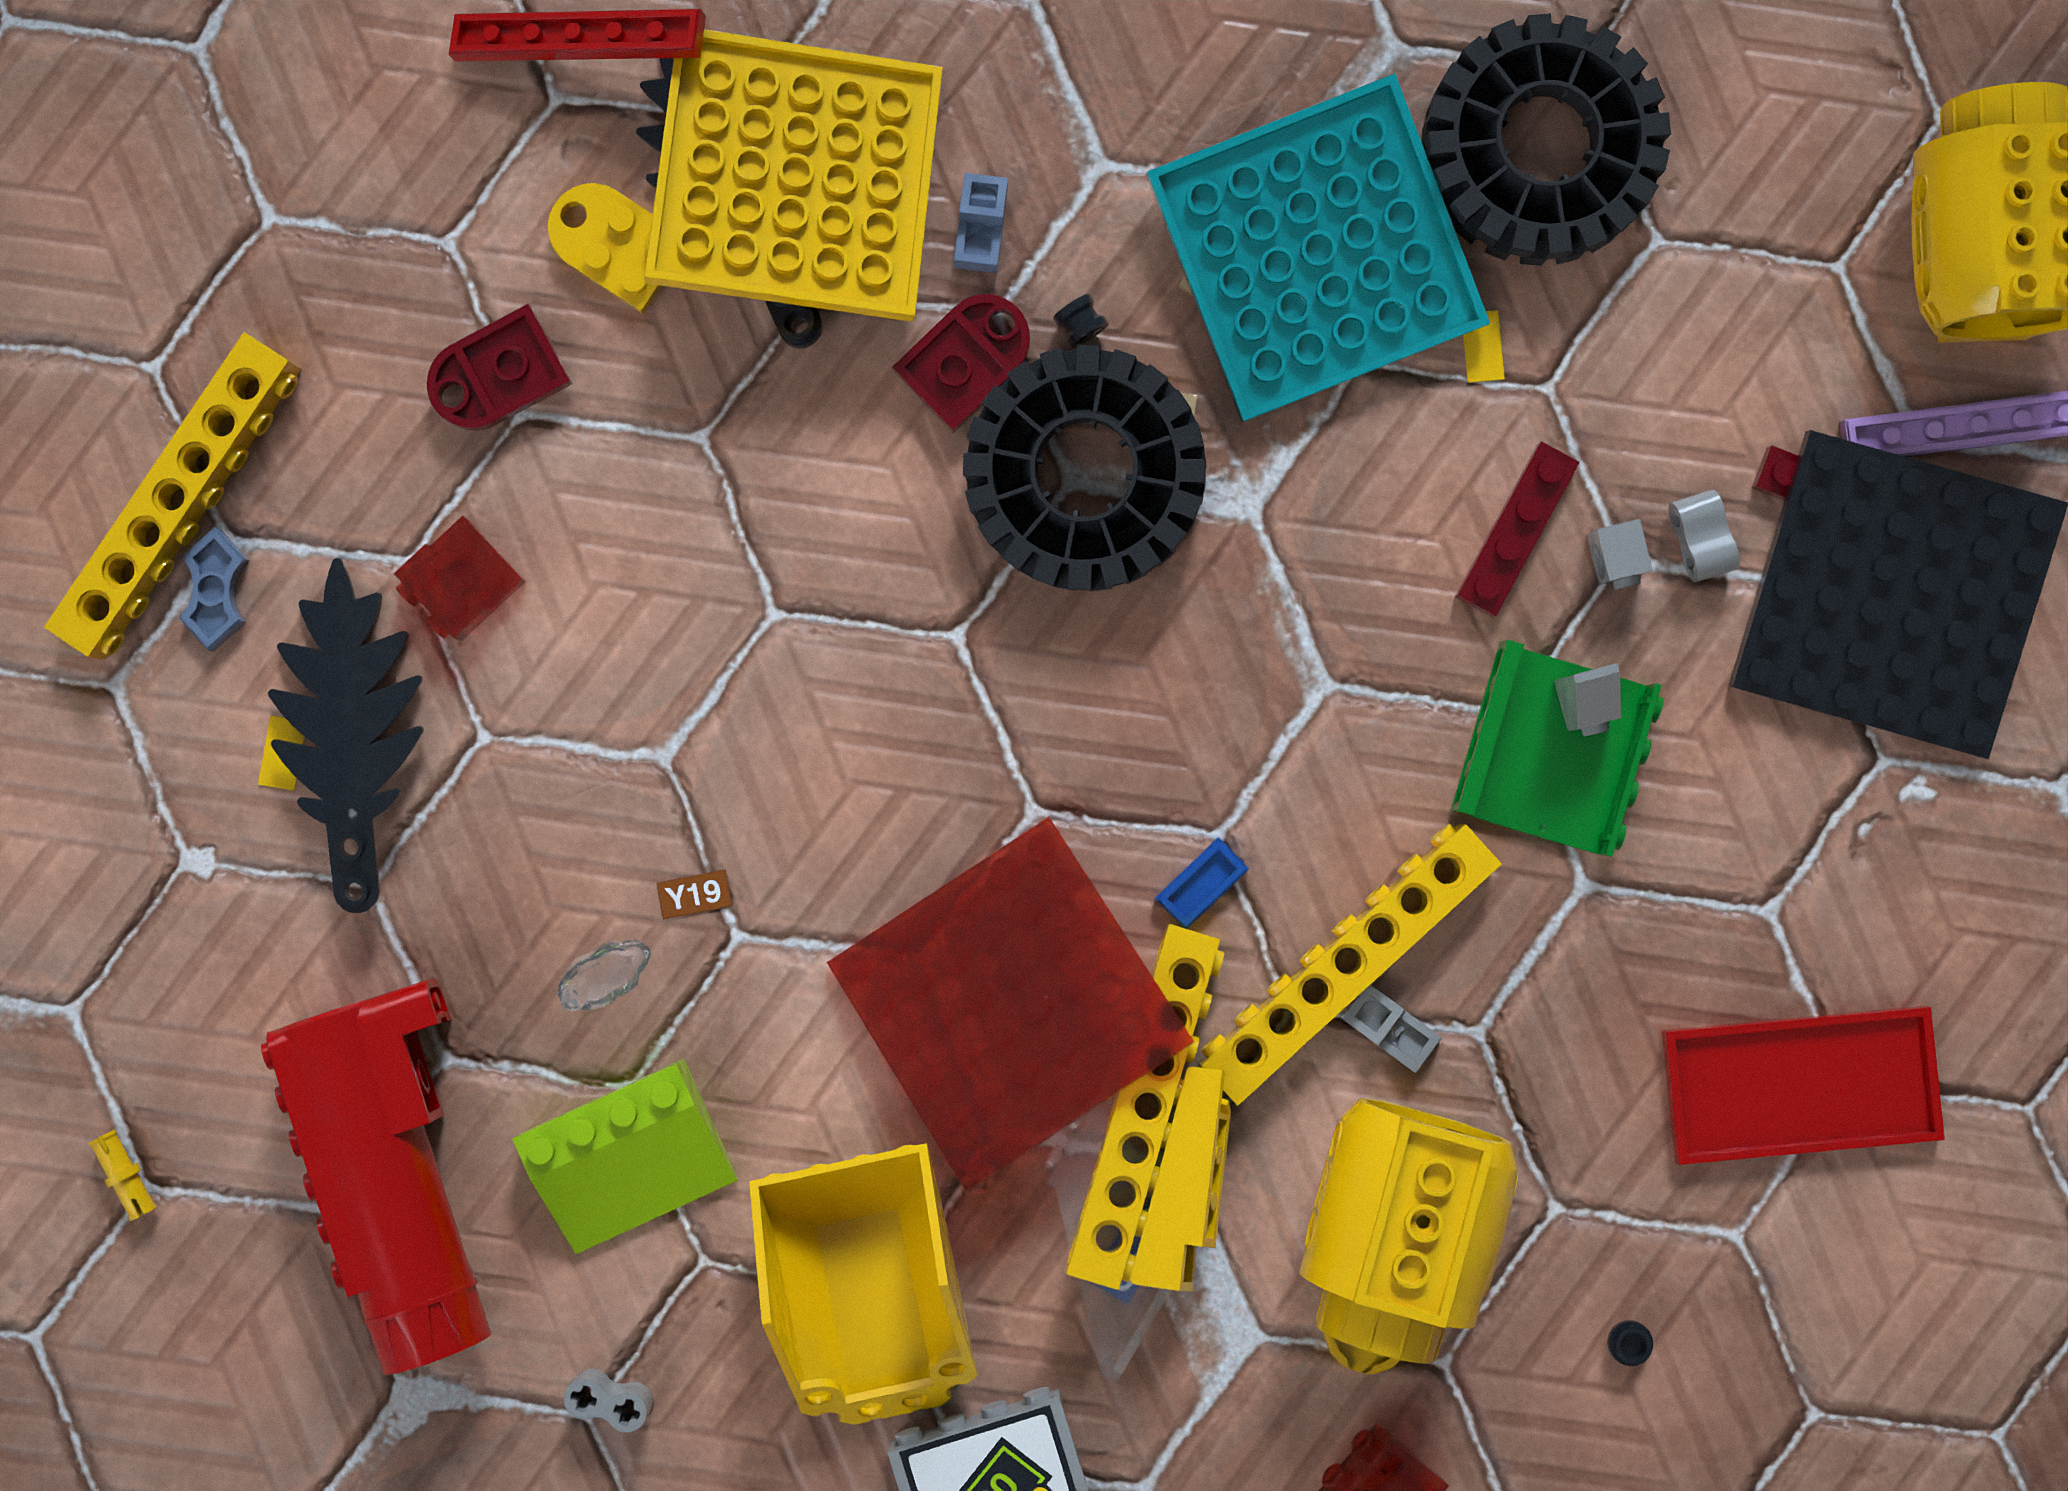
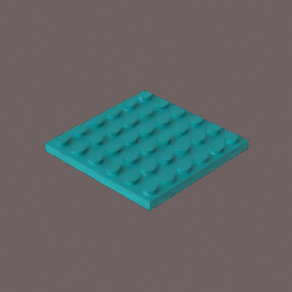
[1146,73,1490,422]

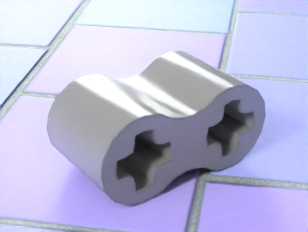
[1668,489,1740,582]
[563,1368,654,1433]

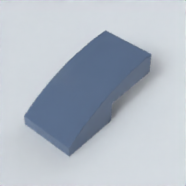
[954,173,1008,273]

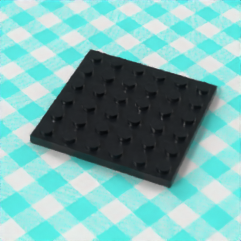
[1728,430,2068,759]

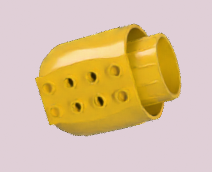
[1911,82,2068,343]
[1299,1098,1518,1364]

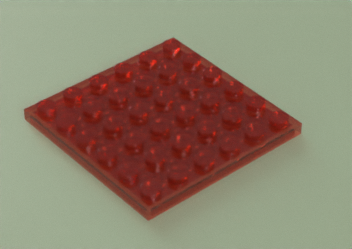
[827,817,1196,1191]

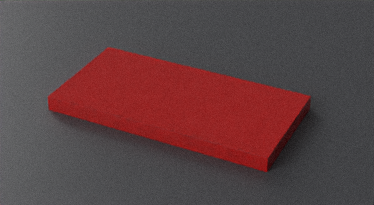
[1662,1006,1945,1165]

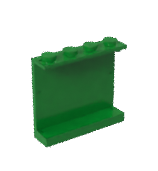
[1450,639,1664,857]

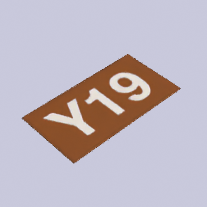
[656,869,732,920]

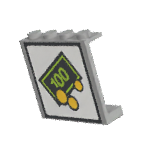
[888,1387,1089,1491]

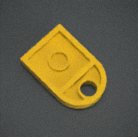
[548,183,662,315]

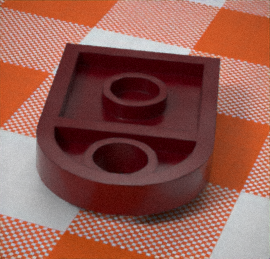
[892,294,1030,433]
[427,304,573,431]

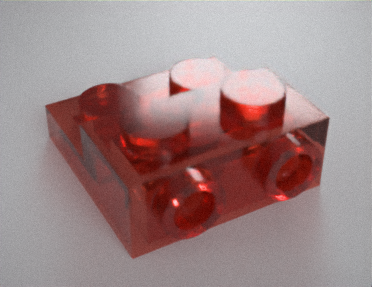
[393,515,526,641]
[1318,1422,1449,1491]

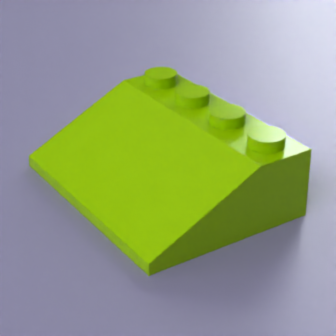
[512,1059,738,1254]

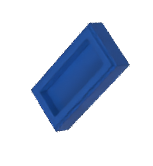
[1155,837,1249,929]

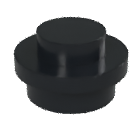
[1607,1320,1653,1366]

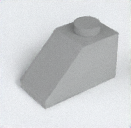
[1554,663,1621,737]

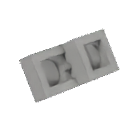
[1342,985,1442,1074]

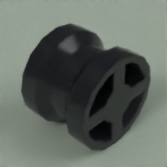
[1053,294,1109,348]

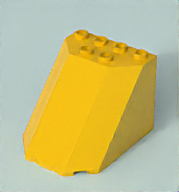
[749,1143,978,1425]

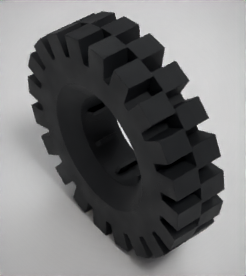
[1421,13,1671,266]
[963,345,1207,592]

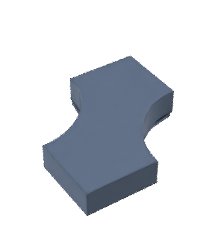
[179,527,249,652]

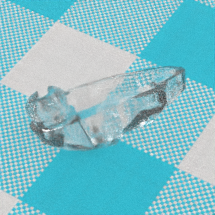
[557,939,651,1011]

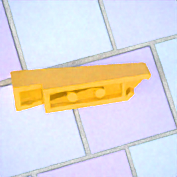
[1130,1067,1231,1292]

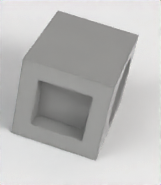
[1586,519,1653,590]

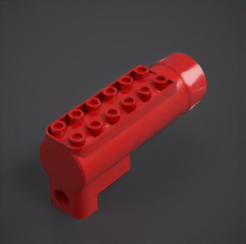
[261,978,491,1375]

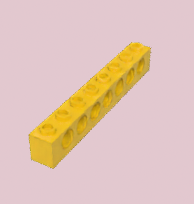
[43,332,301,660]
[1198,824,1502,1106]
[1064,924,1224,1290]

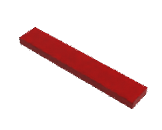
[448,9,706,62]

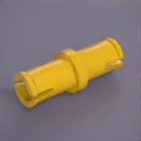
[88,1129,157,1221]

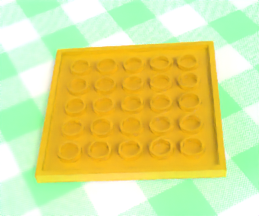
[645,29,943,322]

